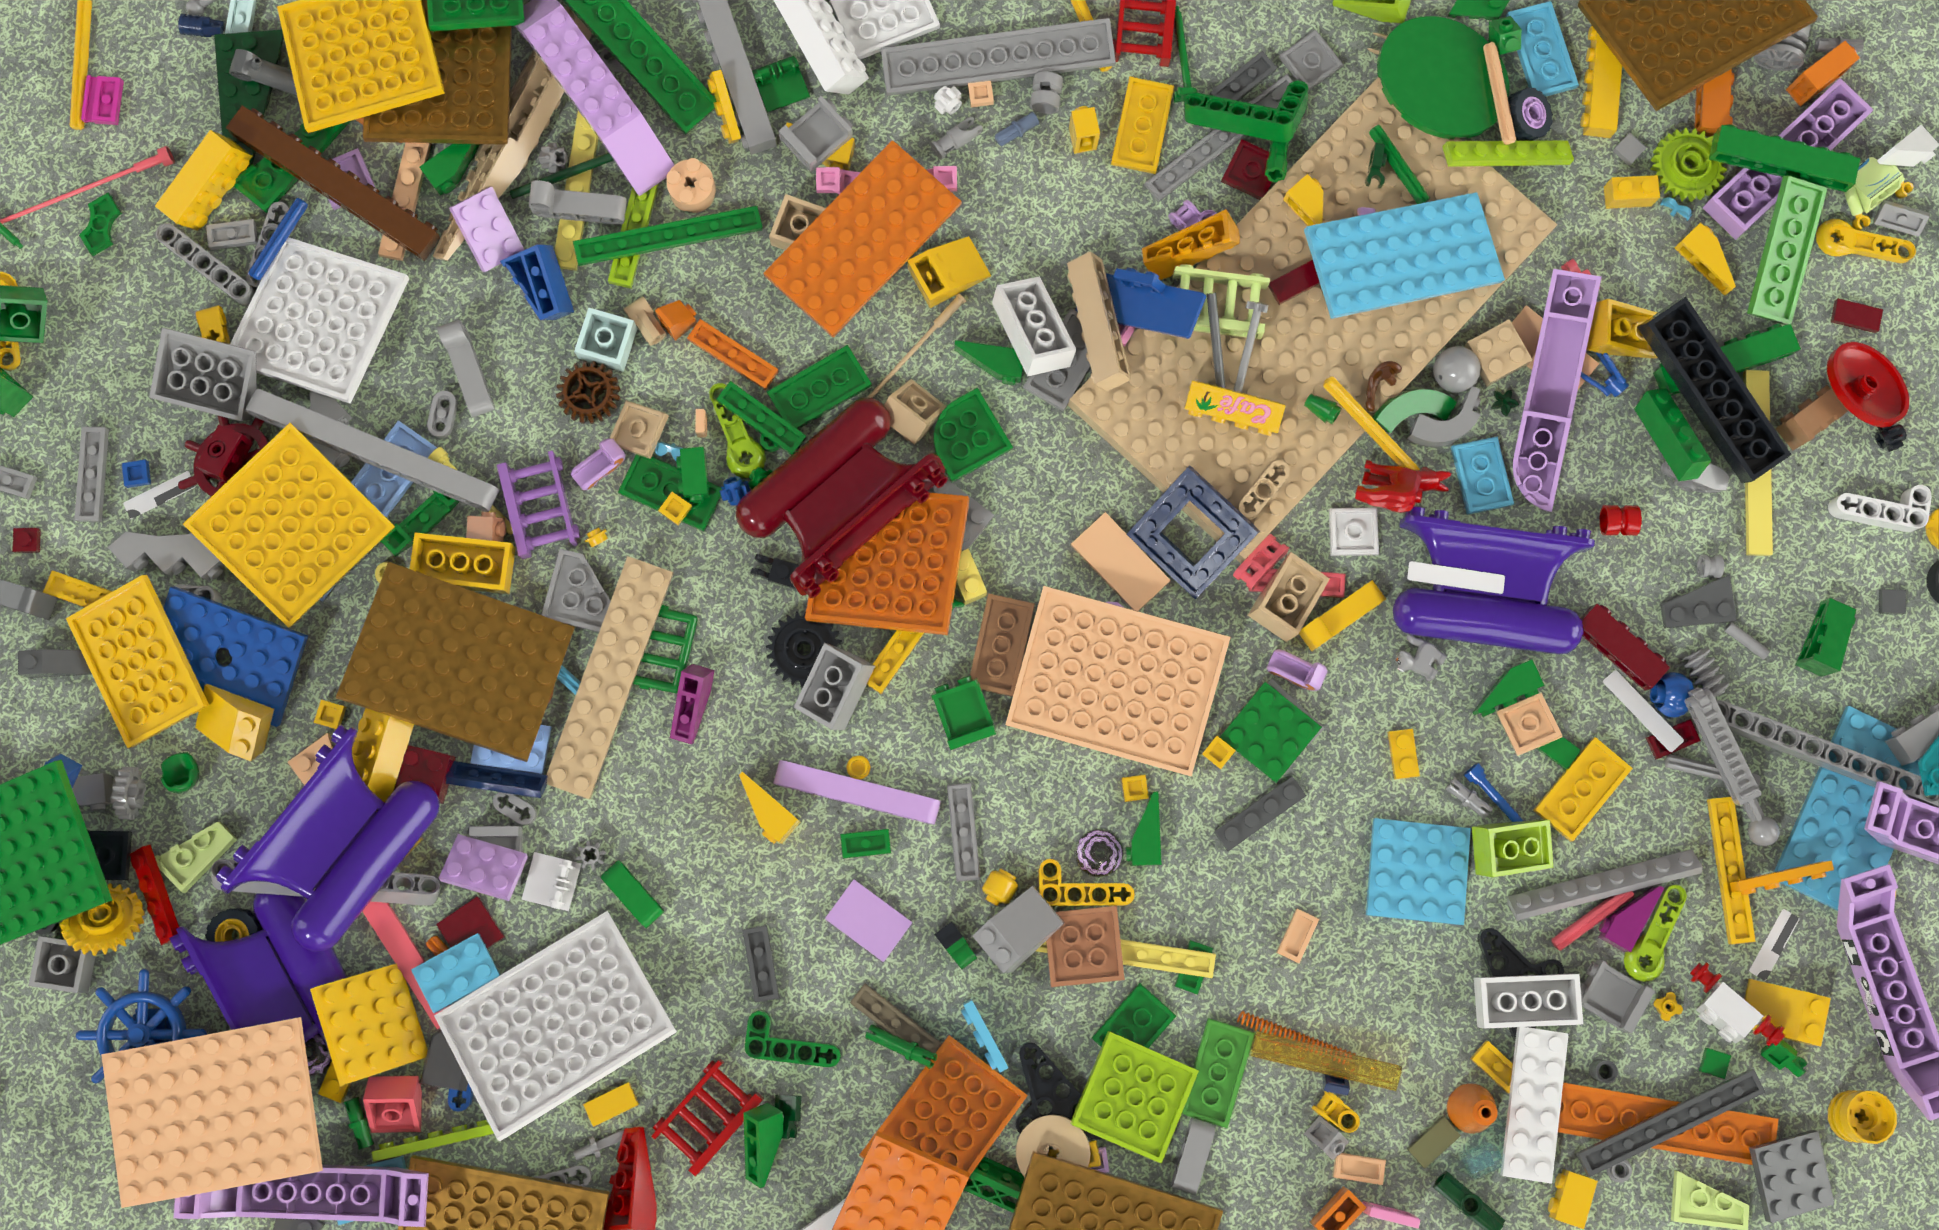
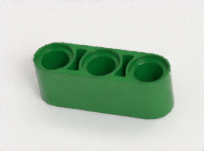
[600,860,665,929]

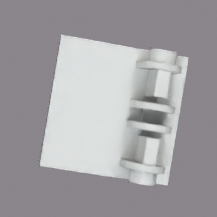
[521,852,581,911]

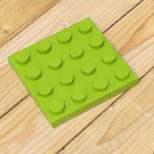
[1070,1031,1199,1163]

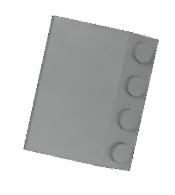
[149,328,256,421]

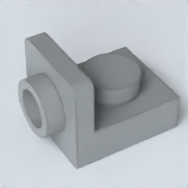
[1304,1116,1348,1160]

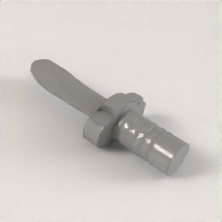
[573,1130,624,1161]

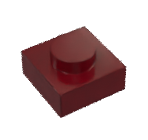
[12,528,41,553]

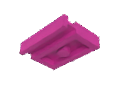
[81,75,124,125]

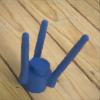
[1580,352,1629,397]

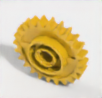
[59,883,145,956]

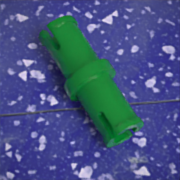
[343,1097,374,1150]

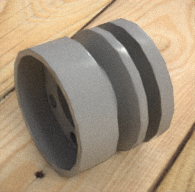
[1754,25,1811,71]

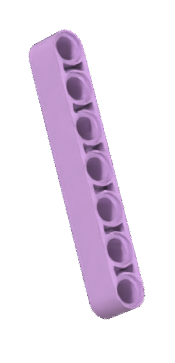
[773,760,941,825]

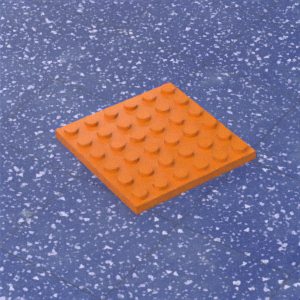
[805,493,970,635]

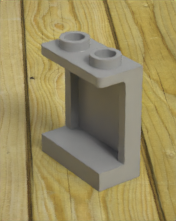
[778,96,853,172]
[469,826,523,890]
[1580,960,1655,1034]

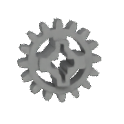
[110,767,146,820]

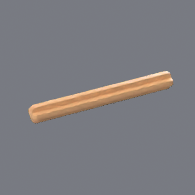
[1483,42,1516,145]

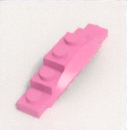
[816,166,957,194]

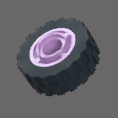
[1508,87,1553,141]

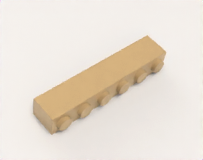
[1067,251,1131,391]

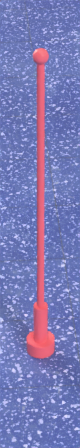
[0,146,175,224]

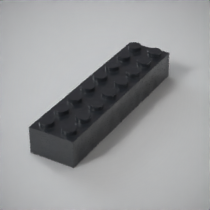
[1637,297,1792,483]

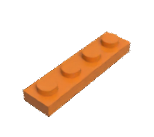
[687,319,779,390]

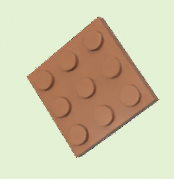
[1046,906,1125,987]

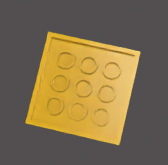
[310,963,428,1086]

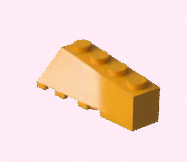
[1142,209,1240,280]

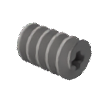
[1681,648,1729,697]

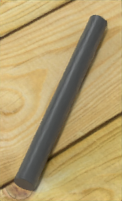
[1207,292,1226,388]

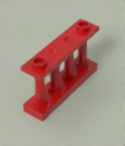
[1113,0,1176,67]
[651,1059,764,1177]

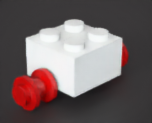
[1690,962,1786,1046]

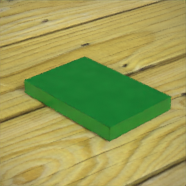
[1092,983,1176,1049]

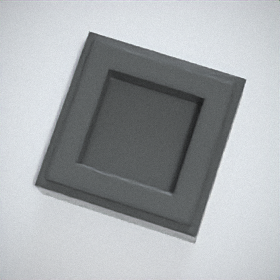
[1879,589,1906,615]

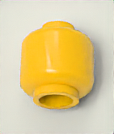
[982,868,1018,906]

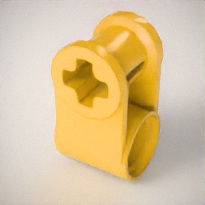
[196,305,230,344]
[1311,1091,1360,1133]

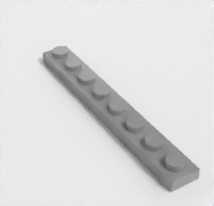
[1507,849,1703,921]

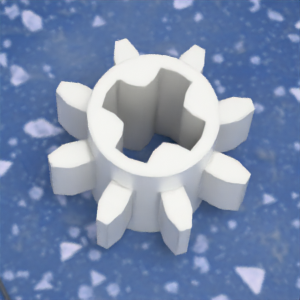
[934,86,962,115]

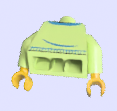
[1844,157,1913,230]

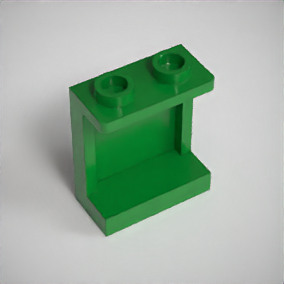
[931,675,997,750]

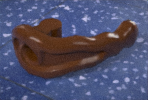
[1366,361,1402,412]

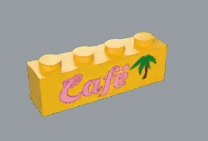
[1184,380,1286,436]

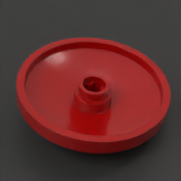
[1827,342,1909,427]

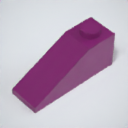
[670,664,715,745]
[1598,886,1664,952]

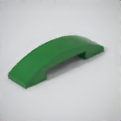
[380,490,460,557]

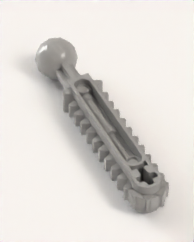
[1685,687,1780,847]

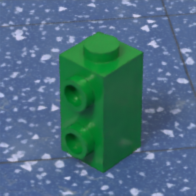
[676,447,710,503]

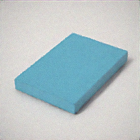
[1450,436,1514,515]

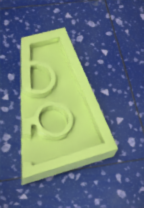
[155,822,238,893]
[1671,1170,1749,1230]

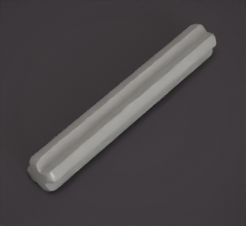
[1665,755,1761,787]

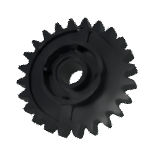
[766,611,843,688]

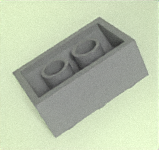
[794,643,875,730]

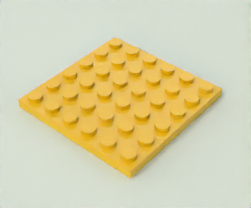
[277,0,445,133]
[183,423,395,628]

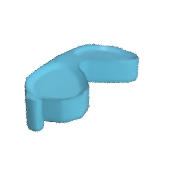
[1660,197,1692,221]
[655,442,683,461]

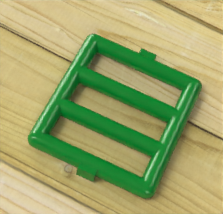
[633,605,698,694]

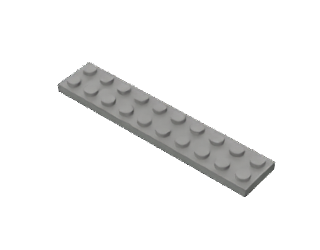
[881,18,1116,96]

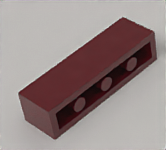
[1580,603,1670,691]

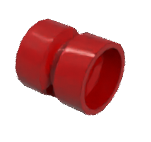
[1599,505,1642,536]

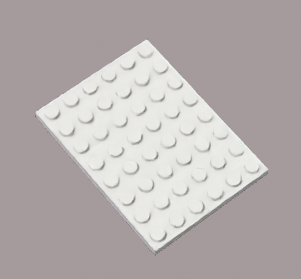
[434,911,677,1141]

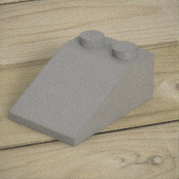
[973,886,1064,974]

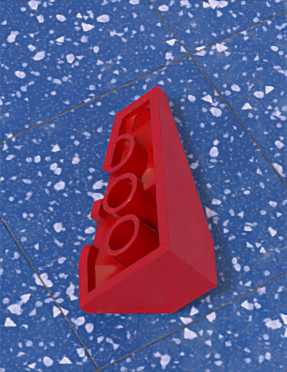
[603,1127,657,1230]

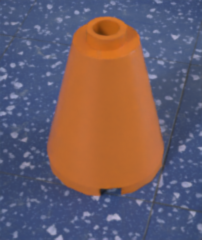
[1447,1083,1498,1134]

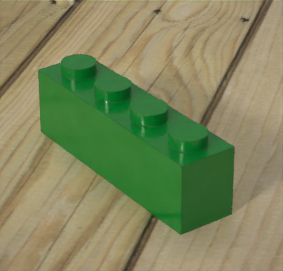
[1634,388,1712,481]

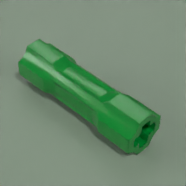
[1265,140,1290,182]

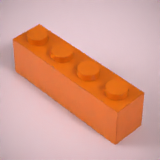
[1694,69,1734,137]

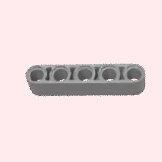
[156,223,255,306]

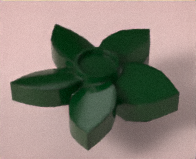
[1491,390,1519,417]

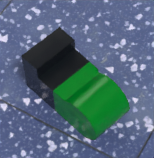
[934,921,977,970]

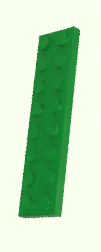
[563,0,717,135]

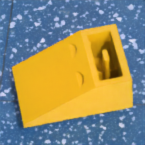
[907,236,991,308]

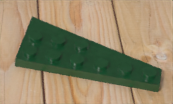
[214,30,284,173]

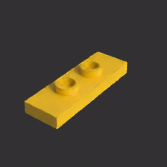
[43,570,113,607]

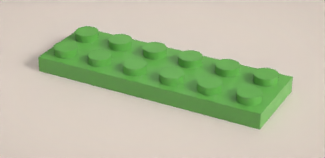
[1747,176,1828,325]

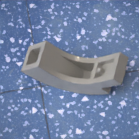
[1406,386,1481,447]

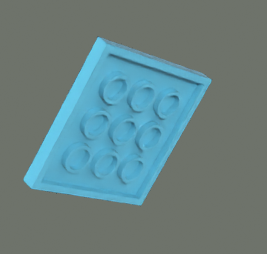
[1366,818,1471,925]

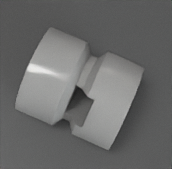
[1030,72,1063,114]

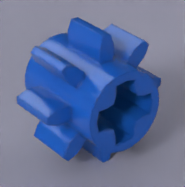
[720,476,751,505]

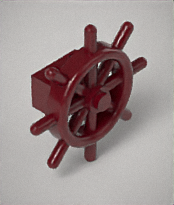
[178,415,270,499]

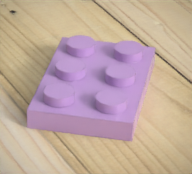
[449,186,524,272]
[439,834,528,901]

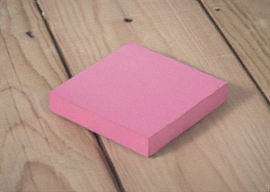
[1362,1201,1420,1229]

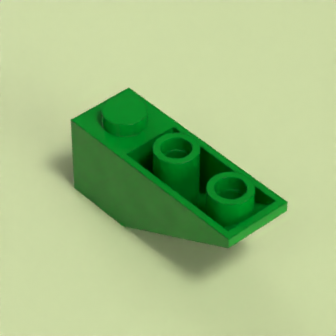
[1472,659,1545,717]

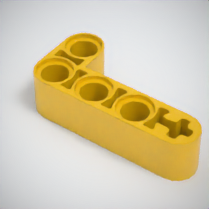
[1299,580,1386,651]
[1038,859,1135,906]

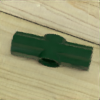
[1433,1171,1506,1230]

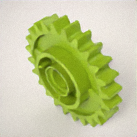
[1650,127,1727,202]

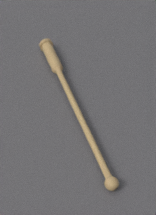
[867,293,966,398]

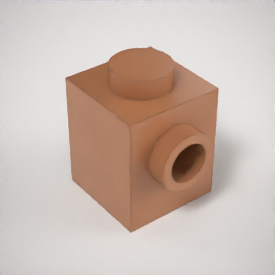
[466,512,506,542]

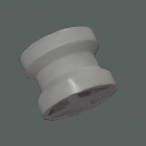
[1697,554,1724,578]

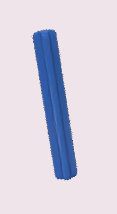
[248,198,308,280]

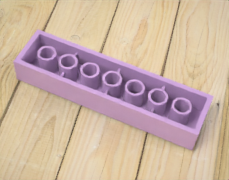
[1703,78,1873,240]

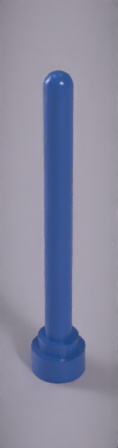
[1464,763,1524,822]

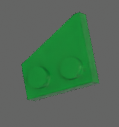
[1448,0,1510,21]

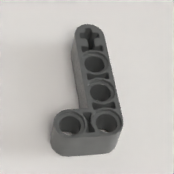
[0,579,58,621]

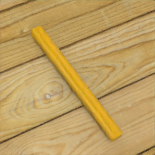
[69,0,92,130]
[1323,376,1420,470]

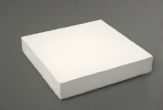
[1329,507,1379,556]

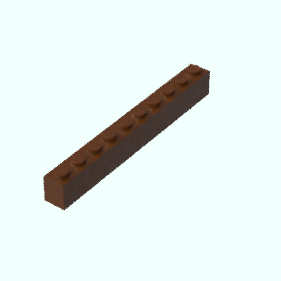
[226,105,440,262]

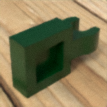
[1365,143,1387,189]
[775,1094,801,1139]

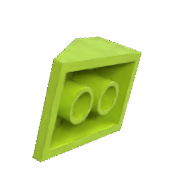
[1332,0,1411,24]
[1472,819,1554,878]

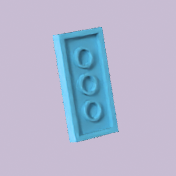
[1506,1,1579,96]

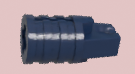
[178,13,225,37]

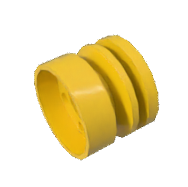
[1828,1090,1897,1144]

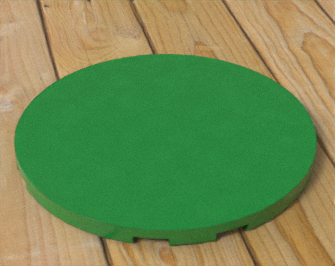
[1377,16,1510,139]

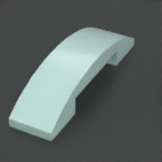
[225,0,256,34]

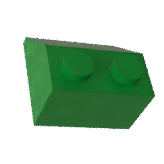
[0,285,48,343]

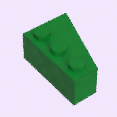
[1795,598,1857,677]

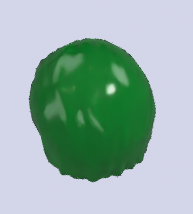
[160,752,200,794]

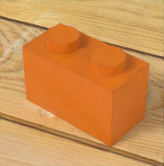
[1310,1186,1367,1230]

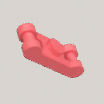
[1233,534,1290,590]

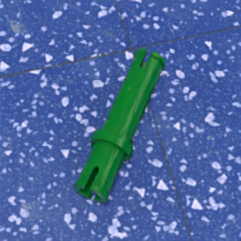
[865,1024,937,1069]

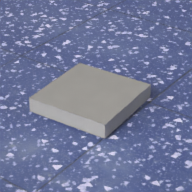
[1279,30,1344,92]

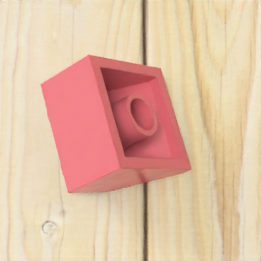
[363,1076,422,1133]

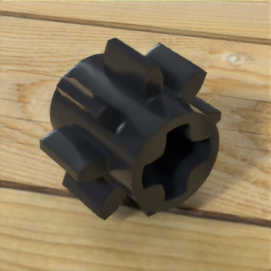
[1875,424,1907,452]

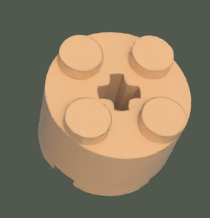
[666,158,716,213]

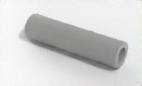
[1724,622,1771,660]

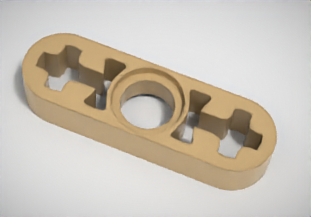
[1237,460,1290,520]

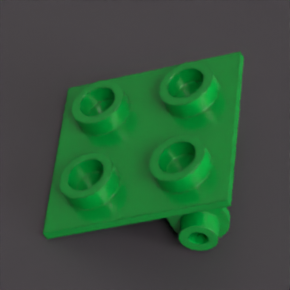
[752,56,810,113]

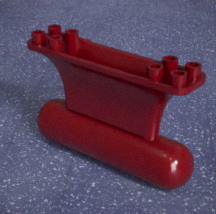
[736,397,948,598]

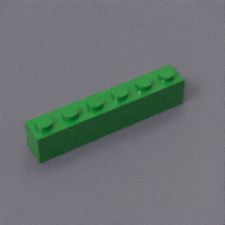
[1709,125,1861,192]
[1653,323,1801,396]

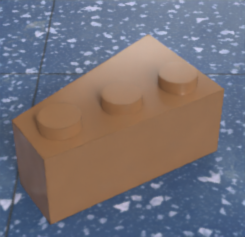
[1775,385,1849,451]

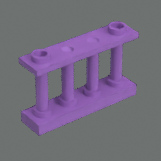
[497,451,580,559]

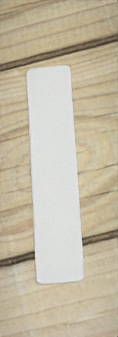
[1407,561,1505,594]
[1603,670,1684,752]

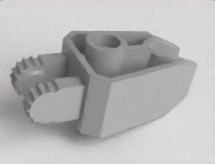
[1660,462,1730,494]

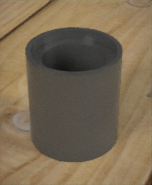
[1589,1059,1618,1083]

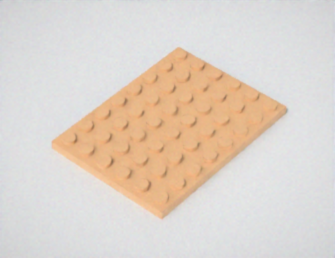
[1005,586,1231,776]
[101,1017,323,1208]

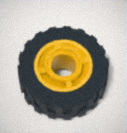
[205,908,263,942]

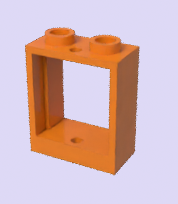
[1786,41,1860,107]

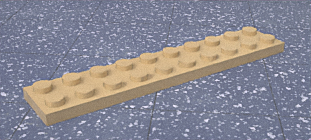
[546,556,674,799]

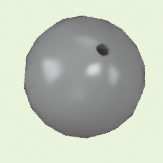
[1433,346,1481,393]

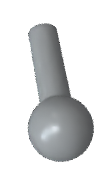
[186,0,216,16]

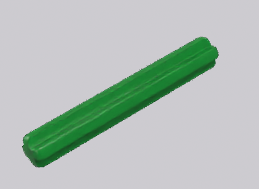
[1369,125,1430,204]

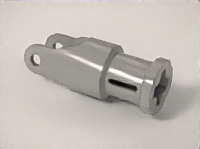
[930,117,983,160]

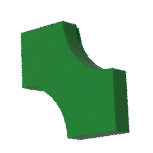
[79,192,122,256]

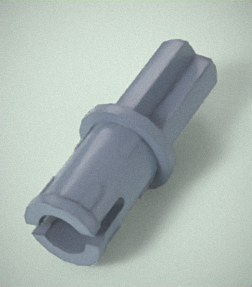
[994,112,1039,146]

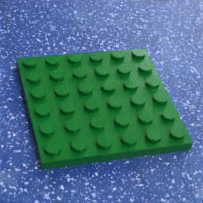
[0,760,113,945]

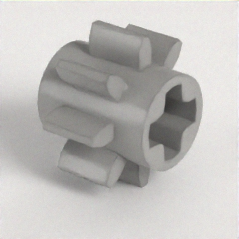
[538,143,568,173]
[576,840,607,871]

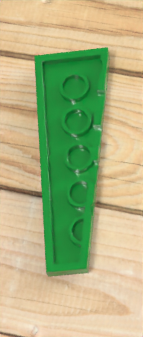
[233,121,351,214]

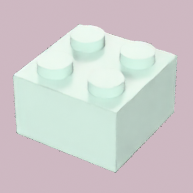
[574,308,638,372]

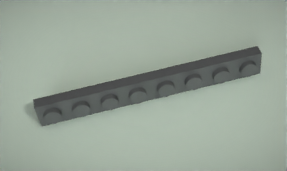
[1576,1069,1765,1177]

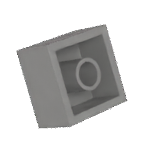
[28,936,96,993]

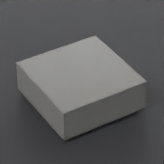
[1613,133,1647,166]

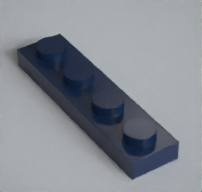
[446,761,548,798]

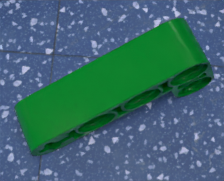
[745,1010,841,1067]

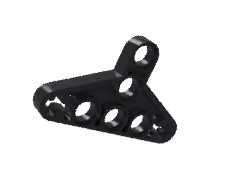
[1477,928,1564,1041]
[1015,1042,1102,1140]

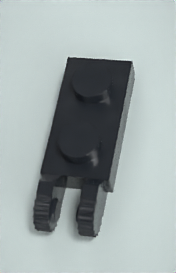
[750,554,799,589]

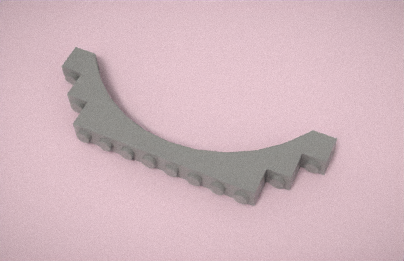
[108,391,352,581]

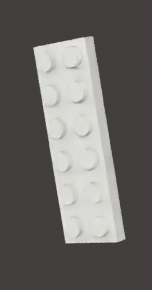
[1500,1027,1568,1184]

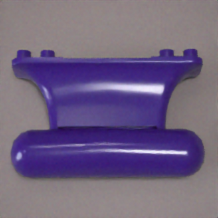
[1393,507,1595,654]
[216,725,440,952]
[169,893,348,1050]

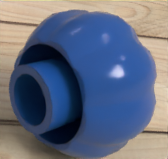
[1650,672,1694,718]

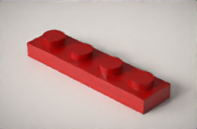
[130,844,179,945]

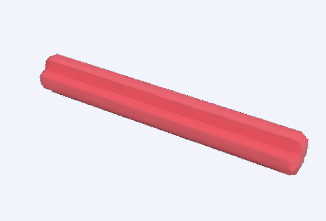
[1551,891,1635,951]

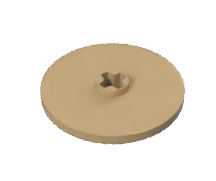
[1016,1115,1090,1177]

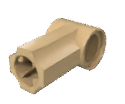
[623,296,667,346]

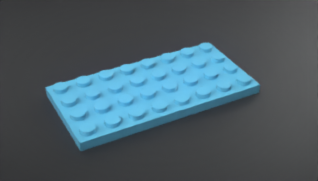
[1304,192,1505,319]
[1774,706,1921,911]

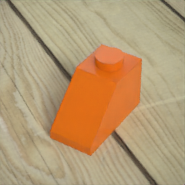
[655,300,697,341]

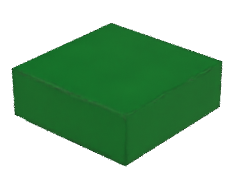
[1699,1048,1731,1079]

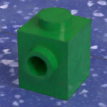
[1488,16,1522,55]

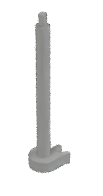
[1234,301,1269,393]

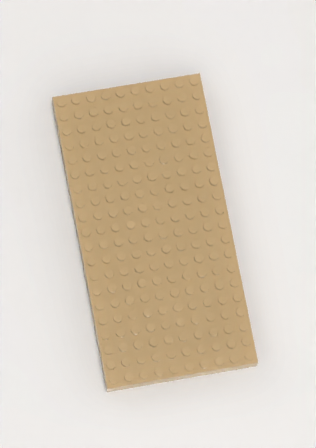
[1068,77,1557,564]

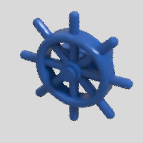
[76,969,207,1084]

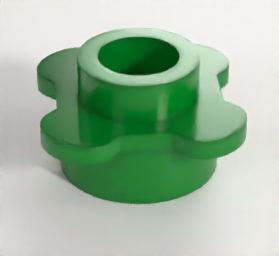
[749,467,773,489]

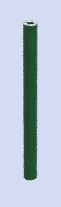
[510,152,614,199]

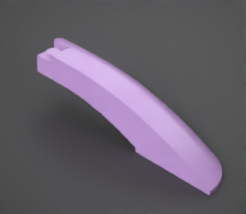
[1513,269,1602,512]

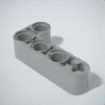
[529,180,627,225]
[437,319,495,418]

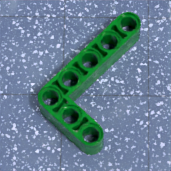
[1184,81,1308,143]

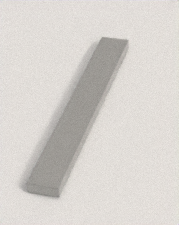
[1144,74,1293,202]

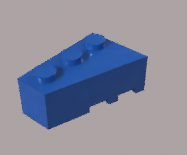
[500,244,574,320]

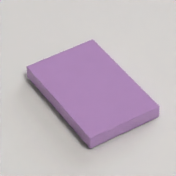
[825,879,913,962]

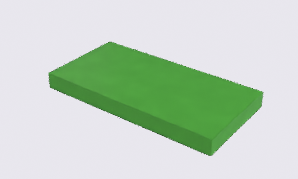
[1182,1018,1255,1129]

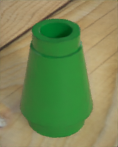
[1304,394,1342,424]

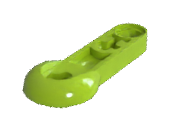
[709,383,766,478]
[1623,885,1687,982]

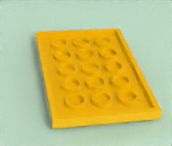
[66,575,209,748]

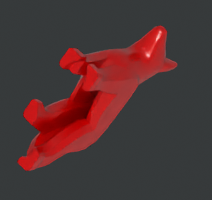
[1355,460,1452,513]

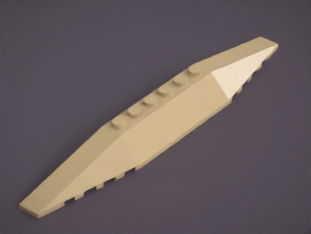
[433,6,592,261]

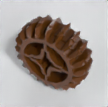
[556,361,621,424]

